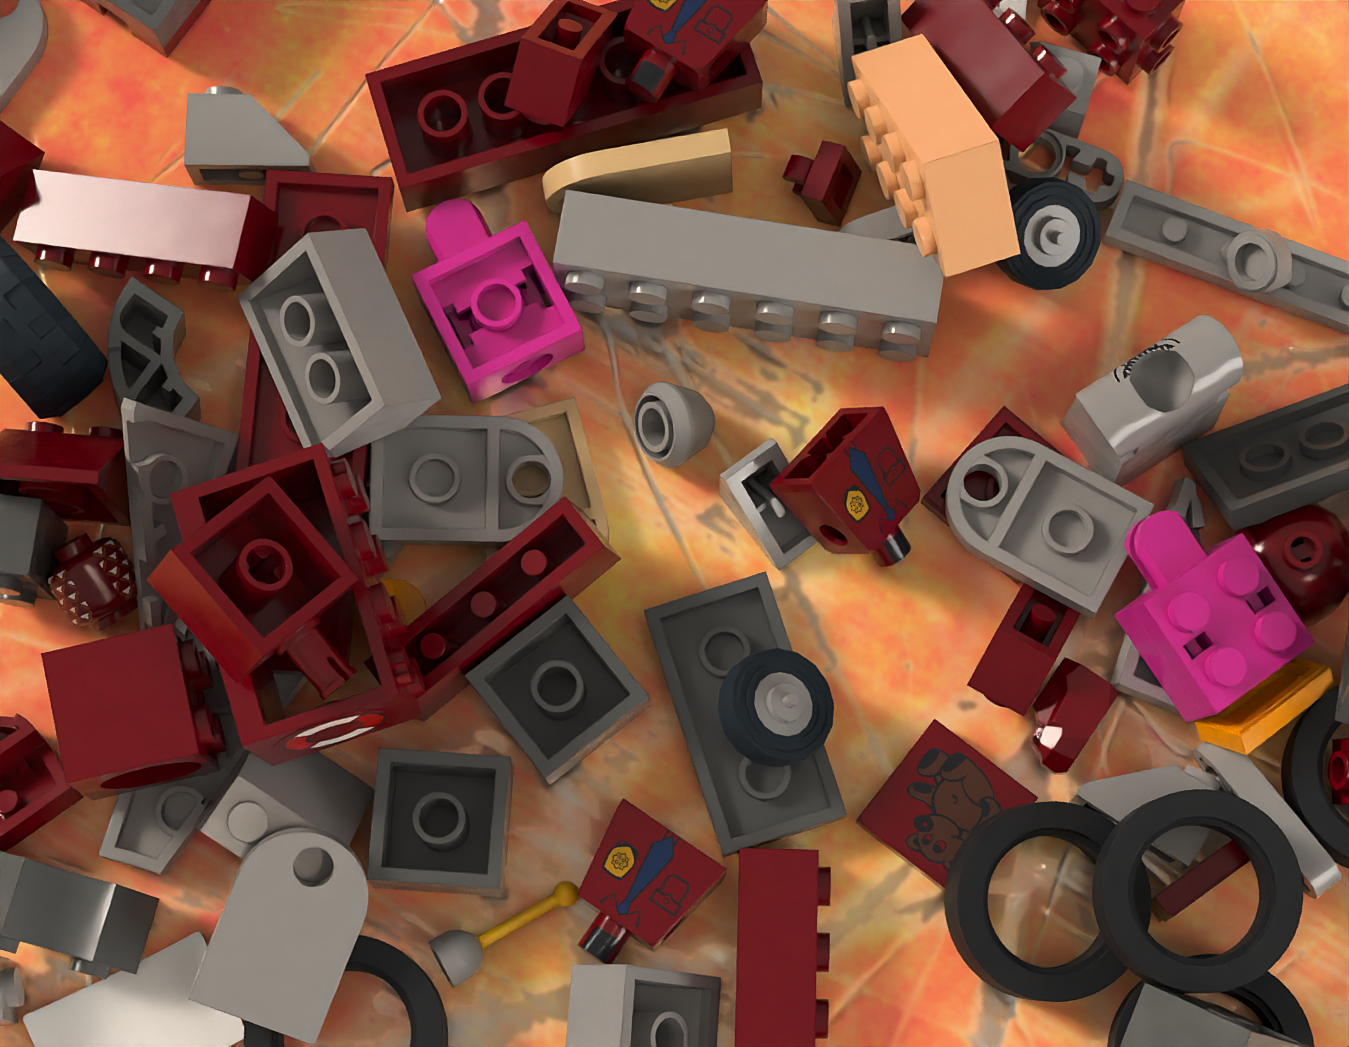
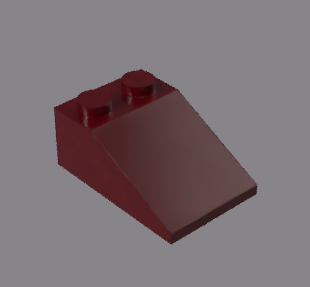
[0,421,131,526]

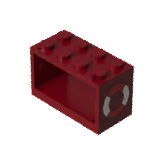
[170,443,426,766]

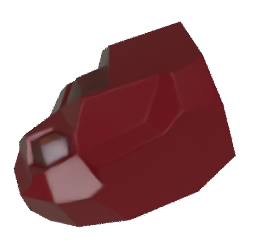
[1030,657,1119,775]

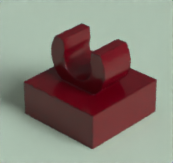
[782,140,862,227]

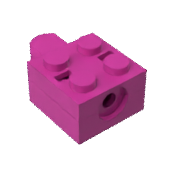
[411,198,585,405]
[1114,511,1315,723]

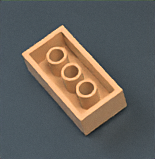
[847,34,1021,277]

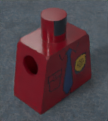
[624,0,768,103]
[770,406,921,567]
[577,798,727,964]

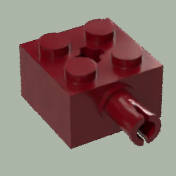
[147,475,359,700]

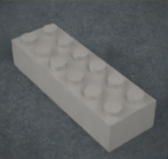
[553,189,944,362]

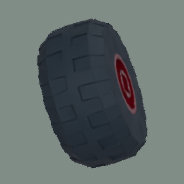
[0,236,109,419]

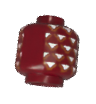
[47,532,138,632]

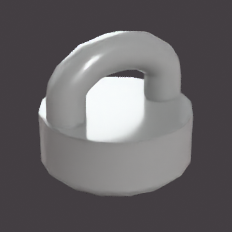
[1226,229,1292,293]

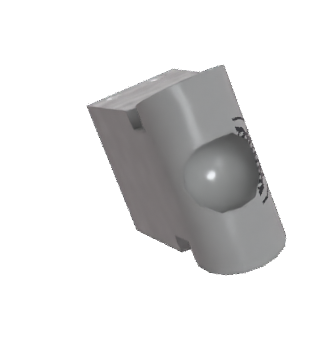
[1060,314,1243,487]

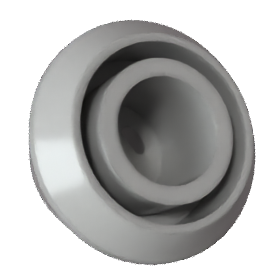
[633,382,715,468]

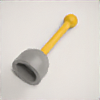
[428,881,579,988]

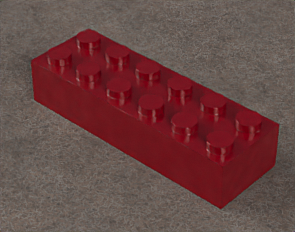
[365,0,763,213]

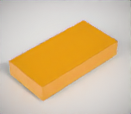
[1195,657,1336,755]

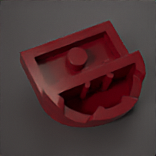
[0,713,84,852]

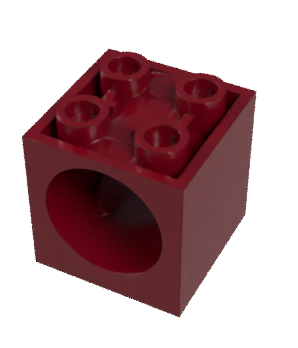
[41,623,226,801]

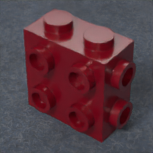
[1037,0,1185,85]

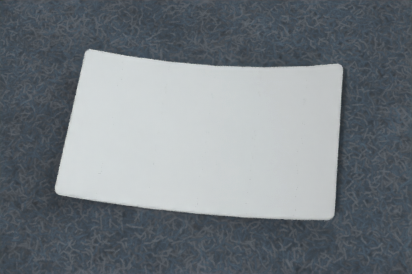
[23,932,244,1047]

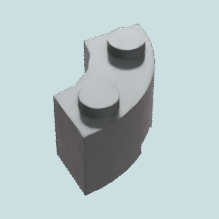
[107,276,201,421]
[0,851,160,980]

